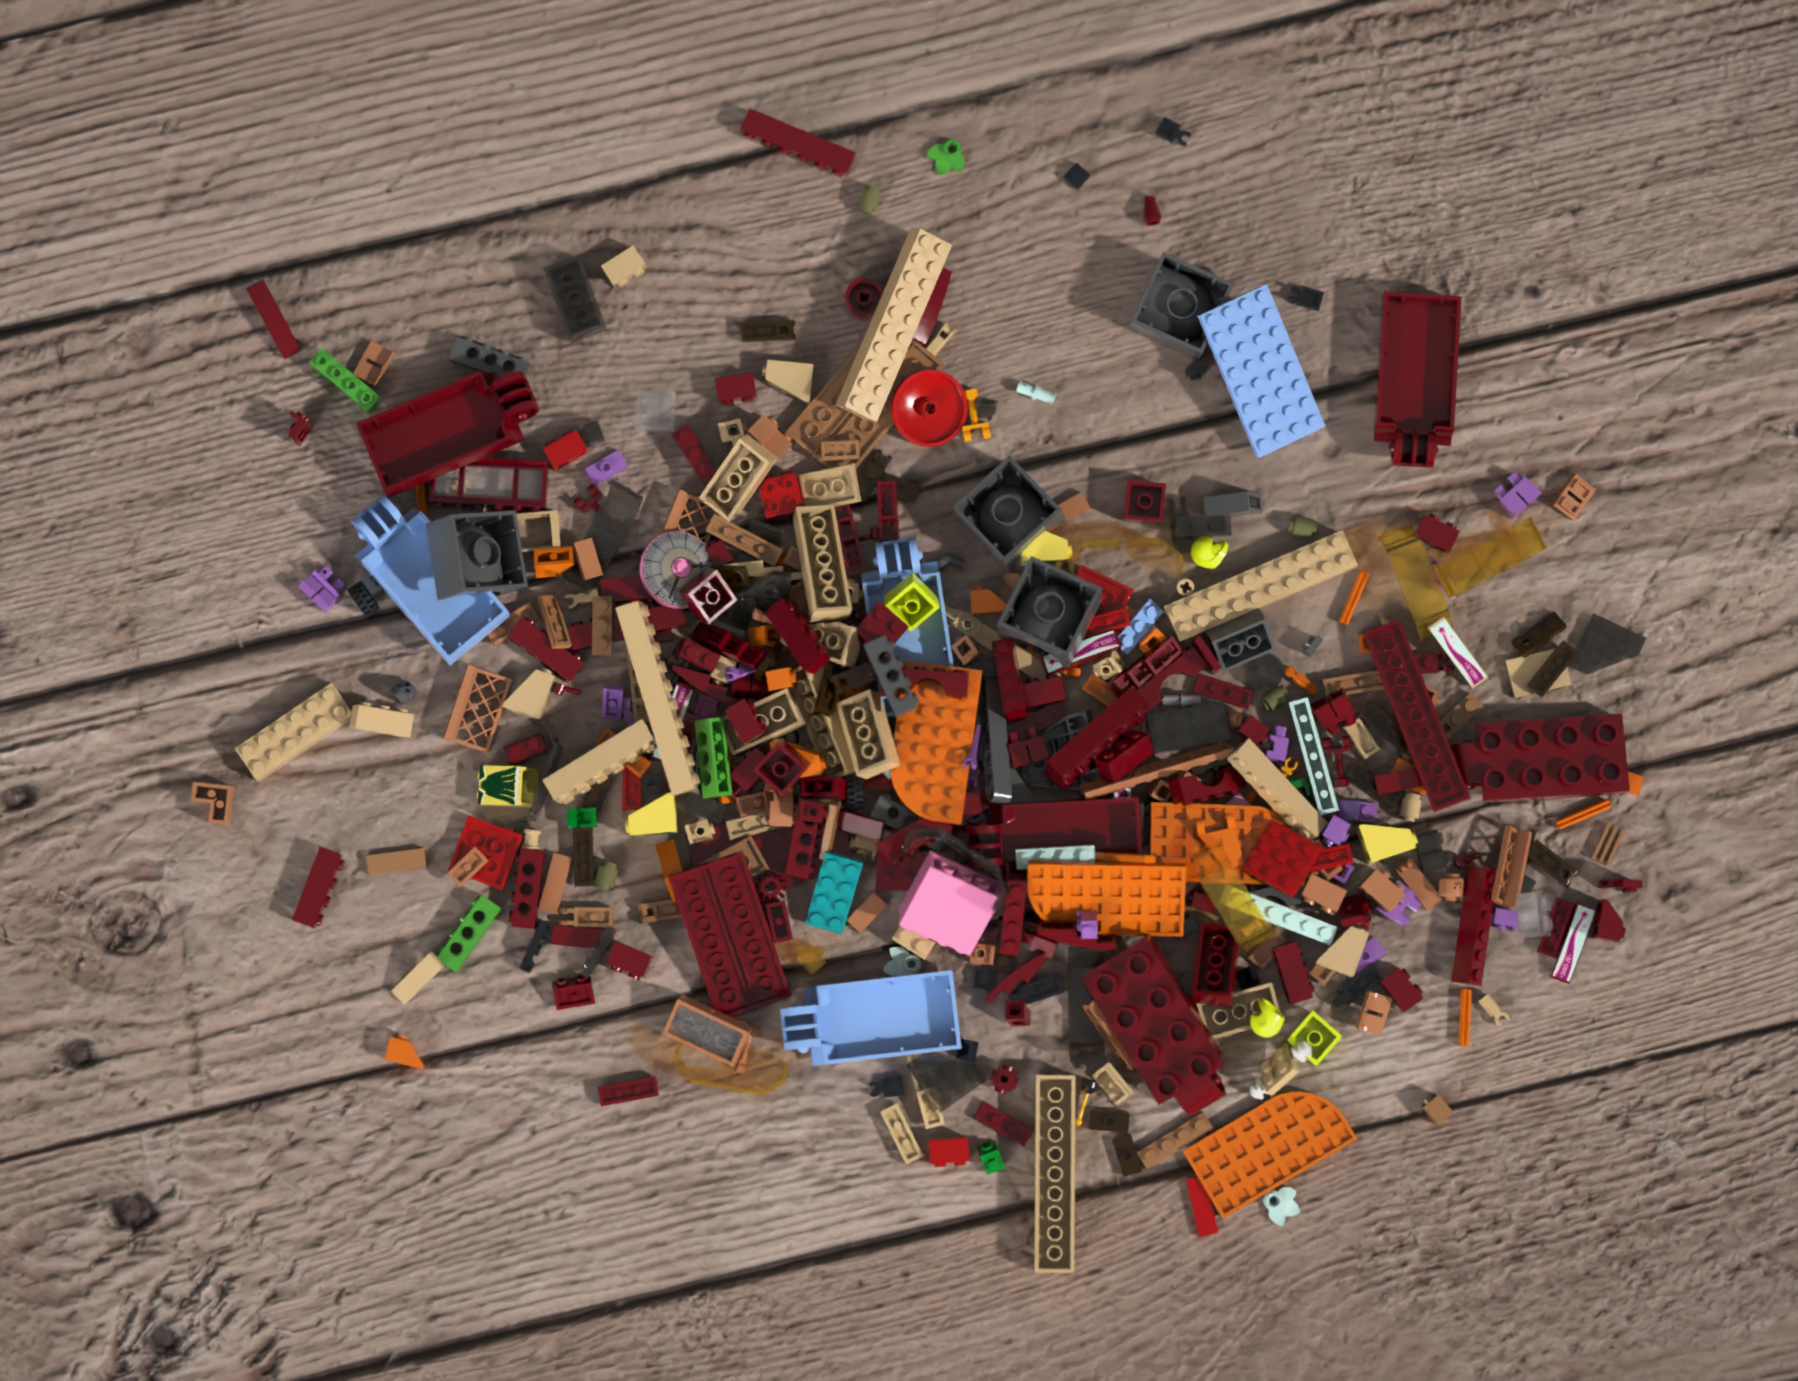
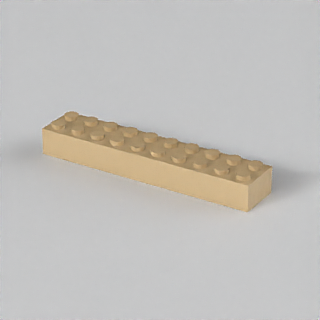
[835,228,952,422]
[1163,530,1358,644]
[616,601,701,796]
[1034,1075,1075,1273]

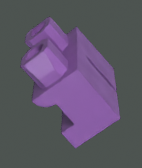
[1493,472,1542,520]
[298,565,346,613]
[1264,725,1289,765]
[1374,879,1422,926]

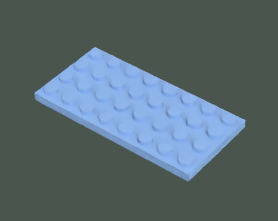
[1198,284,1325,458]

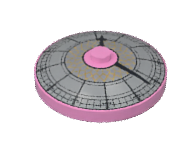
[640,531,715,609]

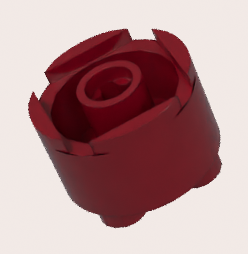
[845,278,883,320]

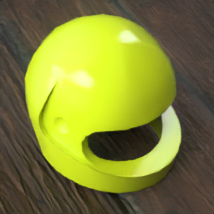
[1190,536,1229,569]
[1250,998,1285,1037]

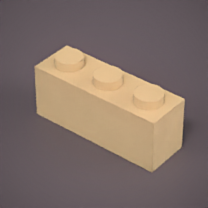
[349,702,414,738]

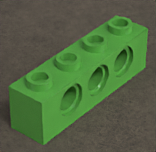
[309,348,383,415]
[695,717,732,798]
[436,895,502,972]

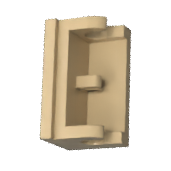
[1092,1062,1134,1106]

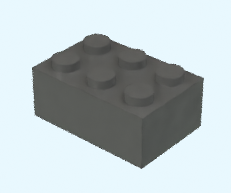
[1206,608,1277,673]

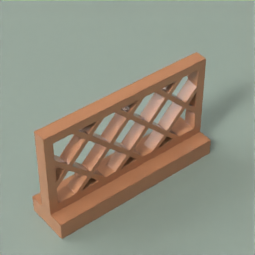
[660,490,719,546]
[443,664,512,753]

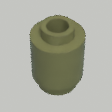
[858,185,881,214]
[1288,516,1318,538]
[1260,684,1290,712]
[594,861,618,891]

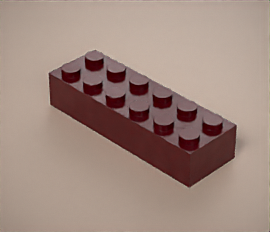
[1045,686,1148,791]

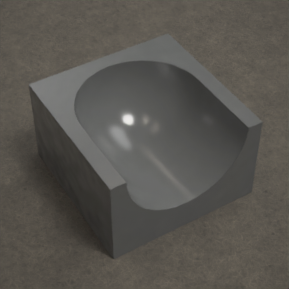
[1129,252,1234,360]
[952,455,1066,573]
[426,510,528,600]
[997,556,1102,669]

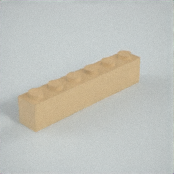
[1226,738,1328,841]

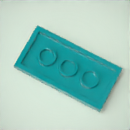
[805,851,863,934]

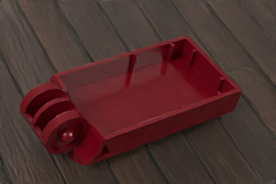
[1373,291,1462,468]
[356,370,539,498]
[1450,714,1630,803]
[964,796,1142,883]
[1081,935,1226,1116]

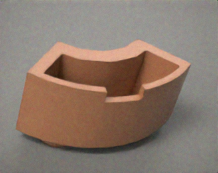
[763,782,796,827]

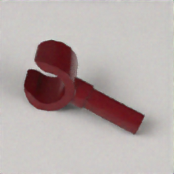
[858,528,879,541]
[553,683,581,696]
[1453,852,1481,869]

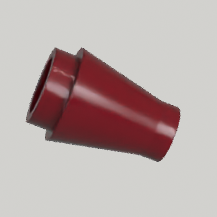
[1143,196,1162,226]

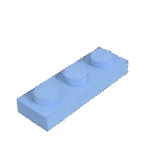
[1117,599,1164,655]

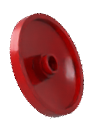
[891,369,967,447]

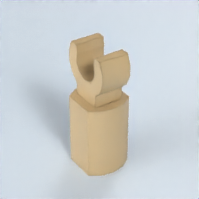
[564,587,599,609]
[1478,993,1510,1027]

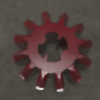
[754,871,788,904]

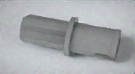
[1161,693,1201,708]

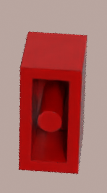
[543,430,589,471]
[929,1137,970,1167]

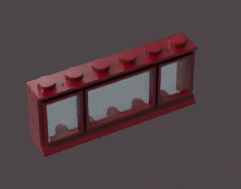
[429,458,549,512]

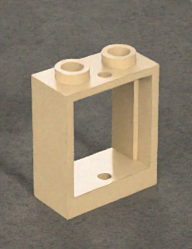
[516,510,562,554]

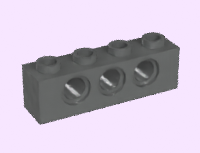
[449,336,531,378]
[864,635,920,718]
[868,793,947,852]

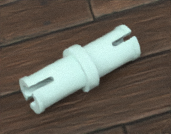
[1016,381,1057,405]

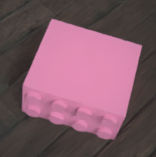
[899,851,1001,955]

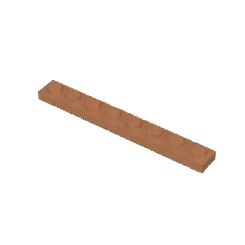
[1079,741,1233,800]

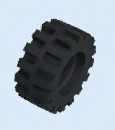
[347,581,380,618]
[847,774,864,809]

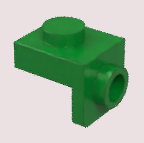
[1288,777,1313,798]
[566,808,598,828]
[977,1140,1005,1175]

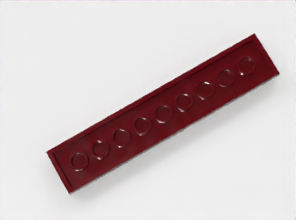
[1363,619,1470,812]

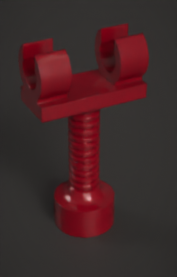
[573,483,623,534]
[1323,736,1352,788]

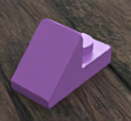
[602,683,625,720]
[1337,800,1377,823]

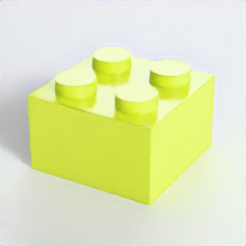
[883,572,940,632]
[1286,1010,1342,1066]

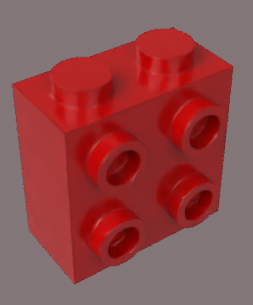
[759,471,803,521]

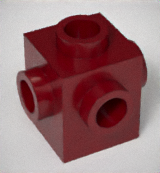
[989,1064,1019,1094]

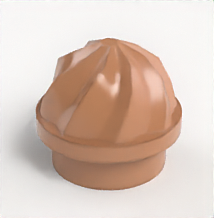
[1225,709,1245,729]

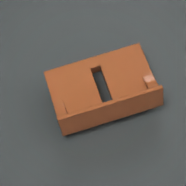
[353,340,395,387]
[1550,473,1596,521]
[1355,990,1393,1035]

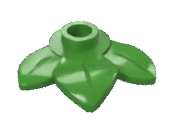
[927,139,965,175]

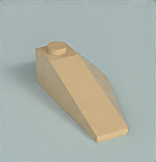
[780,622,860,668]

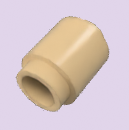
[1399,793,1422,822]

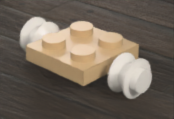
[1249,1041,1312,1099]

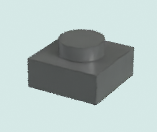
[1304,635,1323,657]

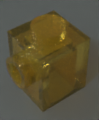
[796,945,826,975]

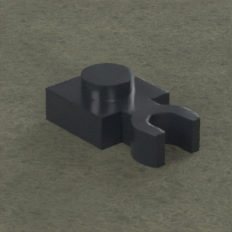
[1155,117,1192,147]
[1288,286,1324,311]
[869,1076,904,1098]

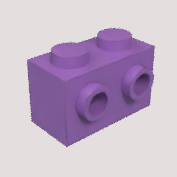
[1319,815,1351,847]

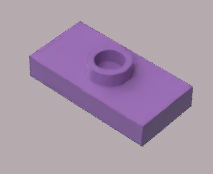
[585,450,628,486]
[1354,937,1386,976]

